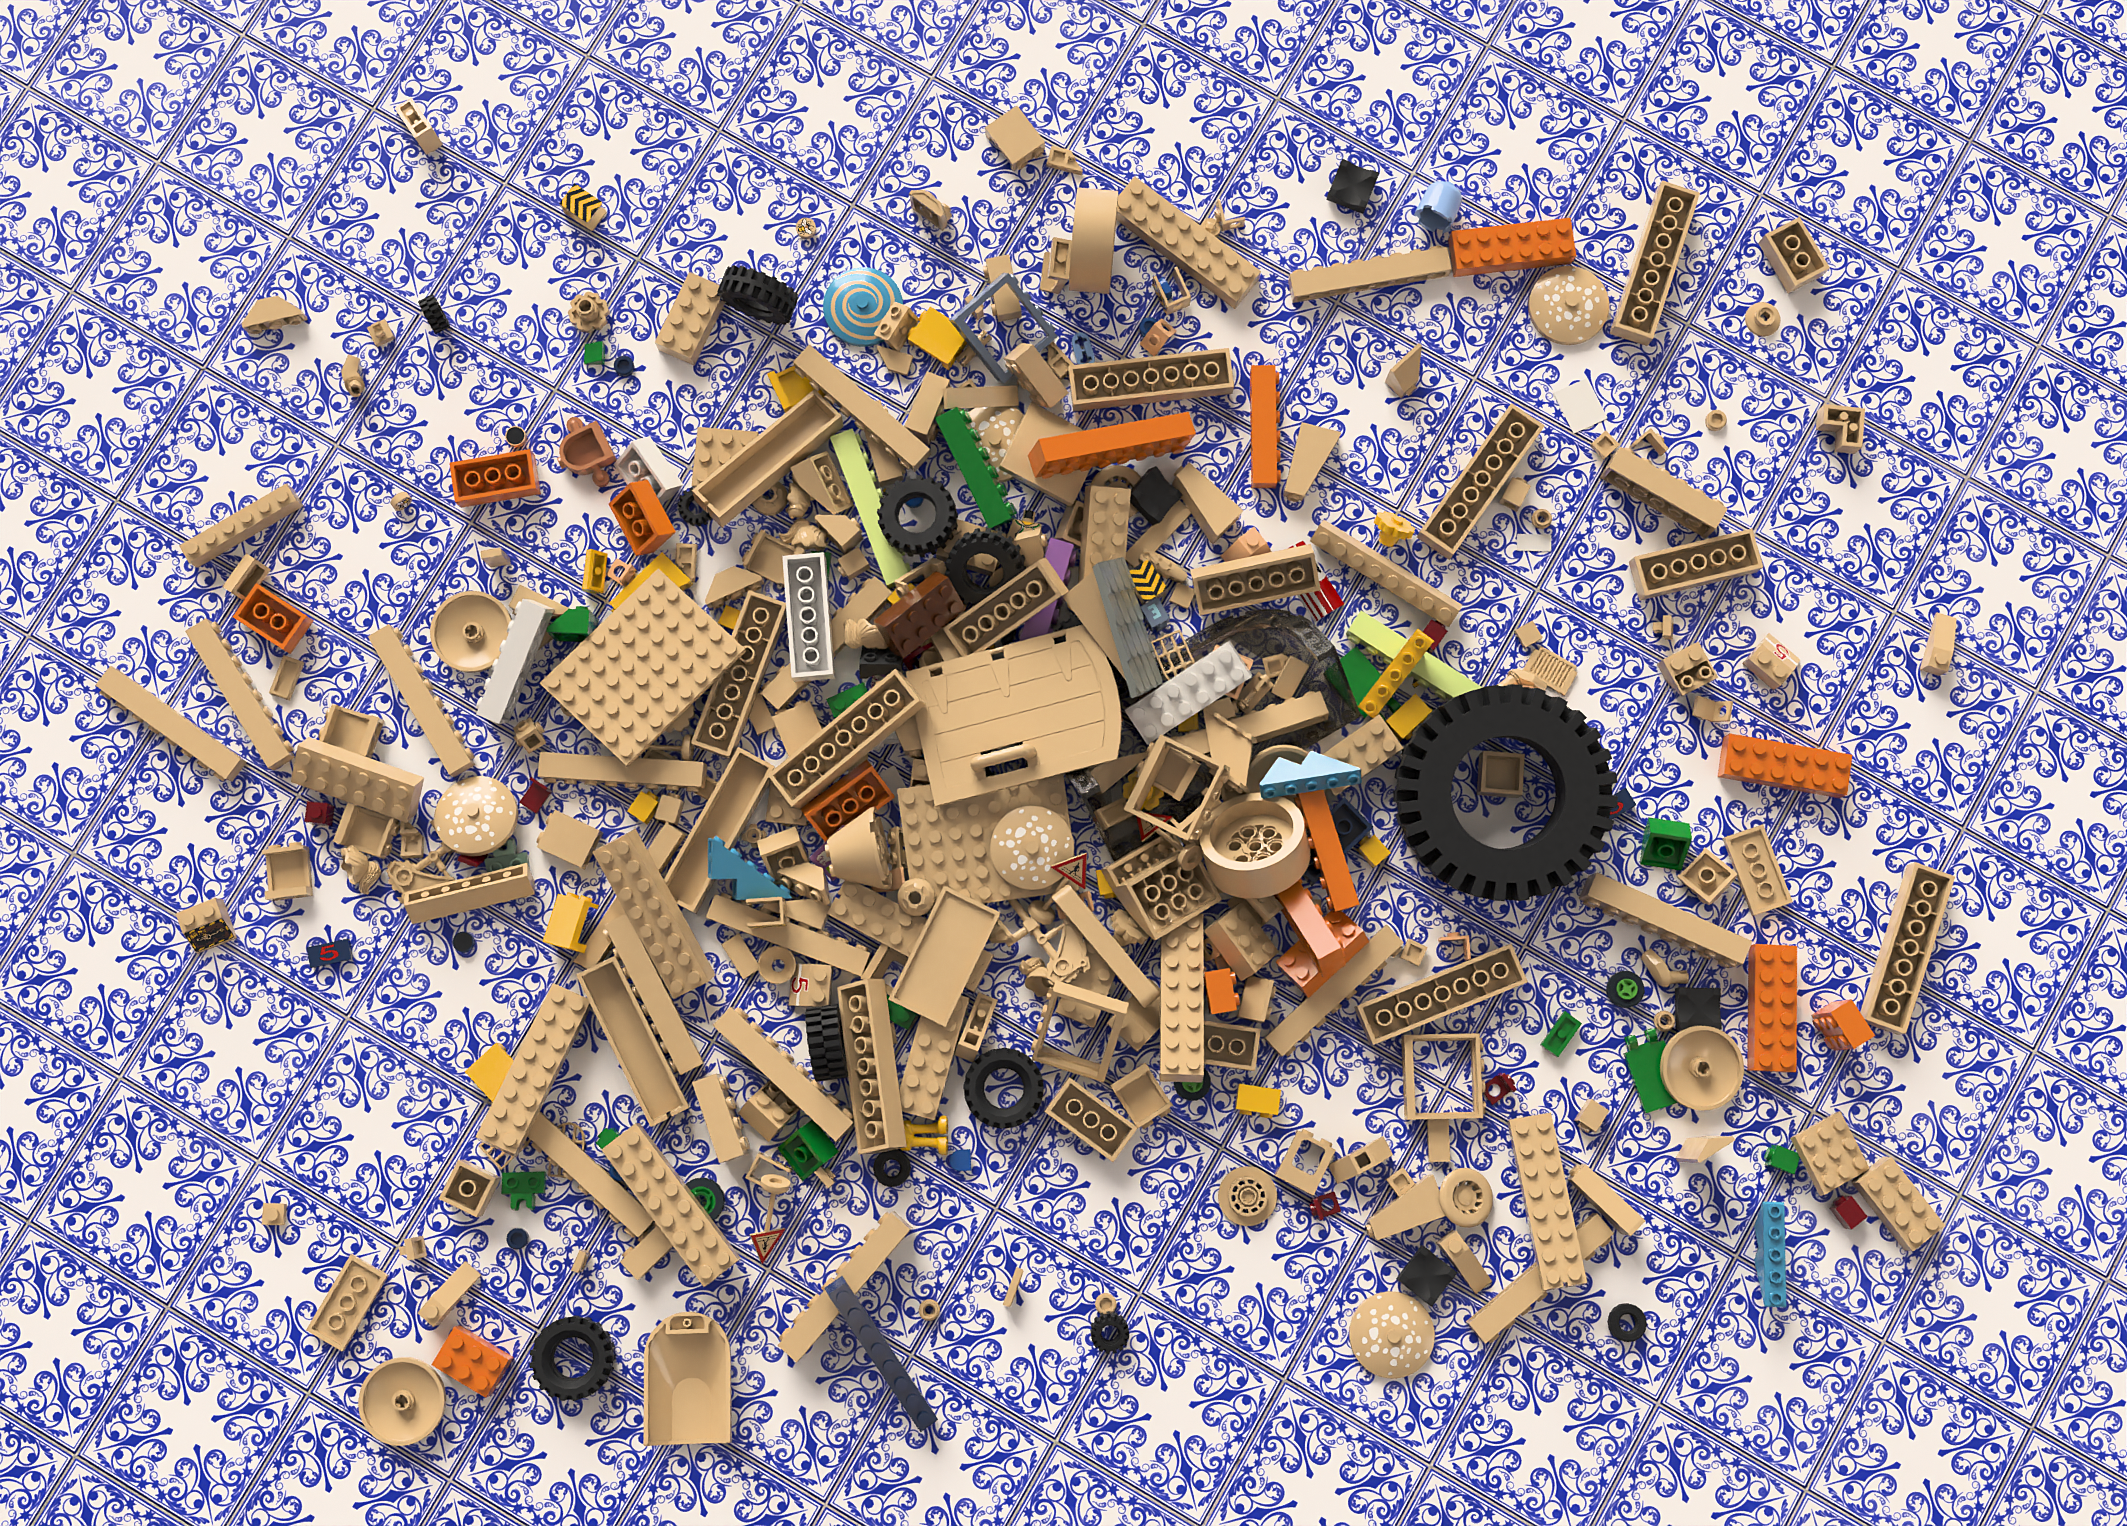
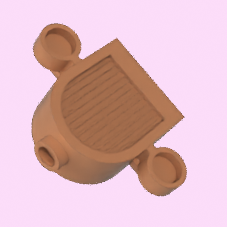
[557,417,617,487]

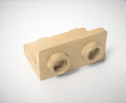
[874,302,919,352]

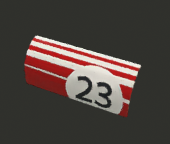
[1288,541,1344,622]

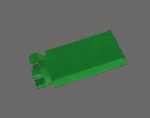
[1325,646,1401,720]
[1623,1028,1678,1113]

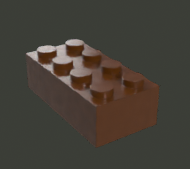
[873,571,966,659]

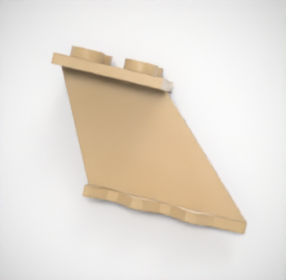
[1203,707,1258,794]

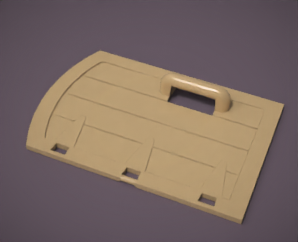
[906,625,1122,807]

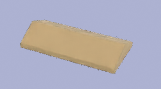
[1676,1136,1735,1163]

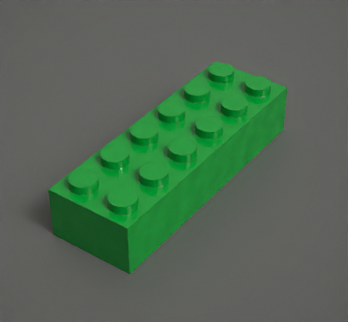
[935,407,1017,530]

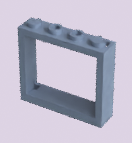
[949,273,1058,384]

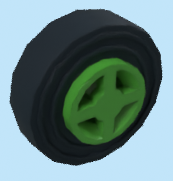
[1606,971,1645,1008]
[1174,1068,1211,1101]

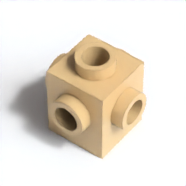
[513,717,546,754]

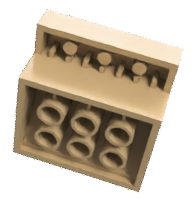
[998,402,1090,507]
[1101,831,1222,940]

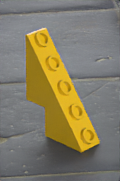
[1358,628,1434,718]

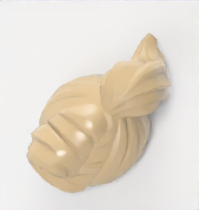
[785,477,815,520]
[779,518,828,551]
[843,619,888,649]
[341,845,381,895]
[1019,957,1054,997]

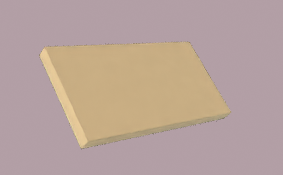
[888,886,1001,1027]

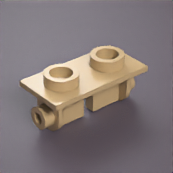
[1233,672,1274,714]
[887,826,908,870]

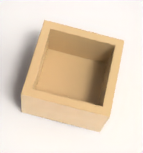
[1477,751,1525,798]

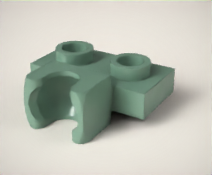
[485,838,531,872]

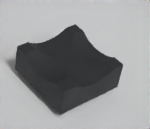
[1326,159,1379,214]
[1130,466,1183,526]
[859,645,903,679]
[1675,987,1722,1030]
[1396,1245,1457,1307]

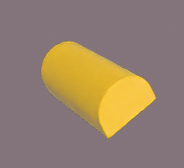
[582,549,608,594]

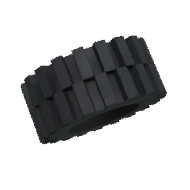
[805,1004,848,1082]

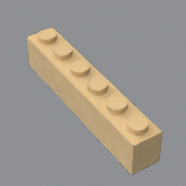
[179,483,304,568]
[404,863,535,924]

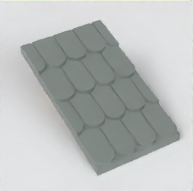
[1062,557,1162,699]

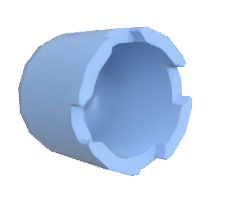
[1414,181,1462,233]

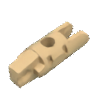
[1138,549,1188,584]

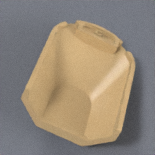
[643,1312,732,1446]

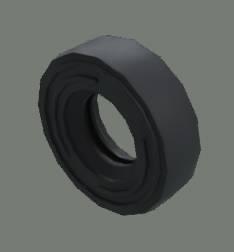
[873,1149,911,1187]
[1607,1303,1647,1342]

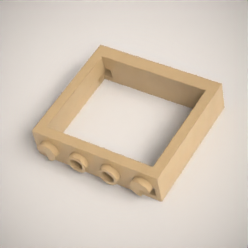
[1124,734,1231,843]
[1031,980,1129,1083]
[1401,1033,1486,1120]

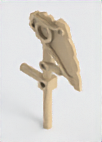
[386,819,459,904]
[1006,899,1090,986]

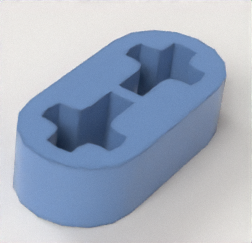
[1072,332,1095,365]

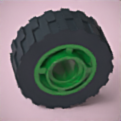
[686,1178,725,1221]

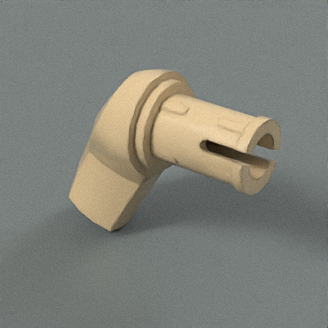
[341,354,365,397]
[1497,669,1547,690]
[1641,949,1689,987]

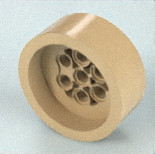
[1069,187,1118,294]
[1199,793,1310,899]

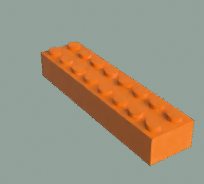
[1028,412,1196,479]

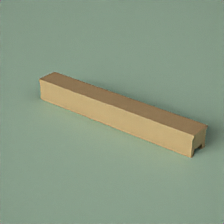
[574,822,686,969]

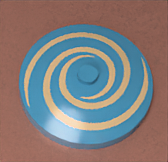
[823,267,903,347]

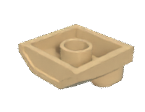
[909,190,952,231]
[1677,848,1737,905]

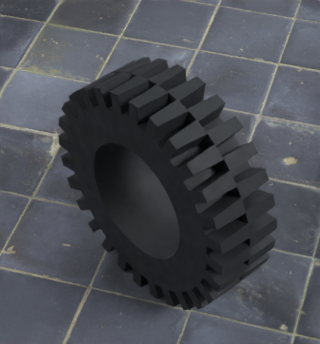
[1393,684,1618,901]

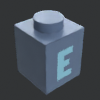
[1140,597,1170,632]

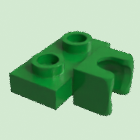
[501,1171,546,1211]

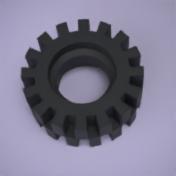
[418,294,450,334]
[677,487,712,526]
[1090,1311,1129,1354]

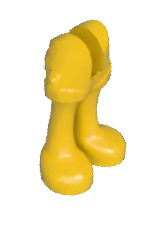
[900,1115,948,1155]

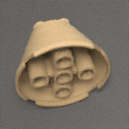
[825,807,892,890]

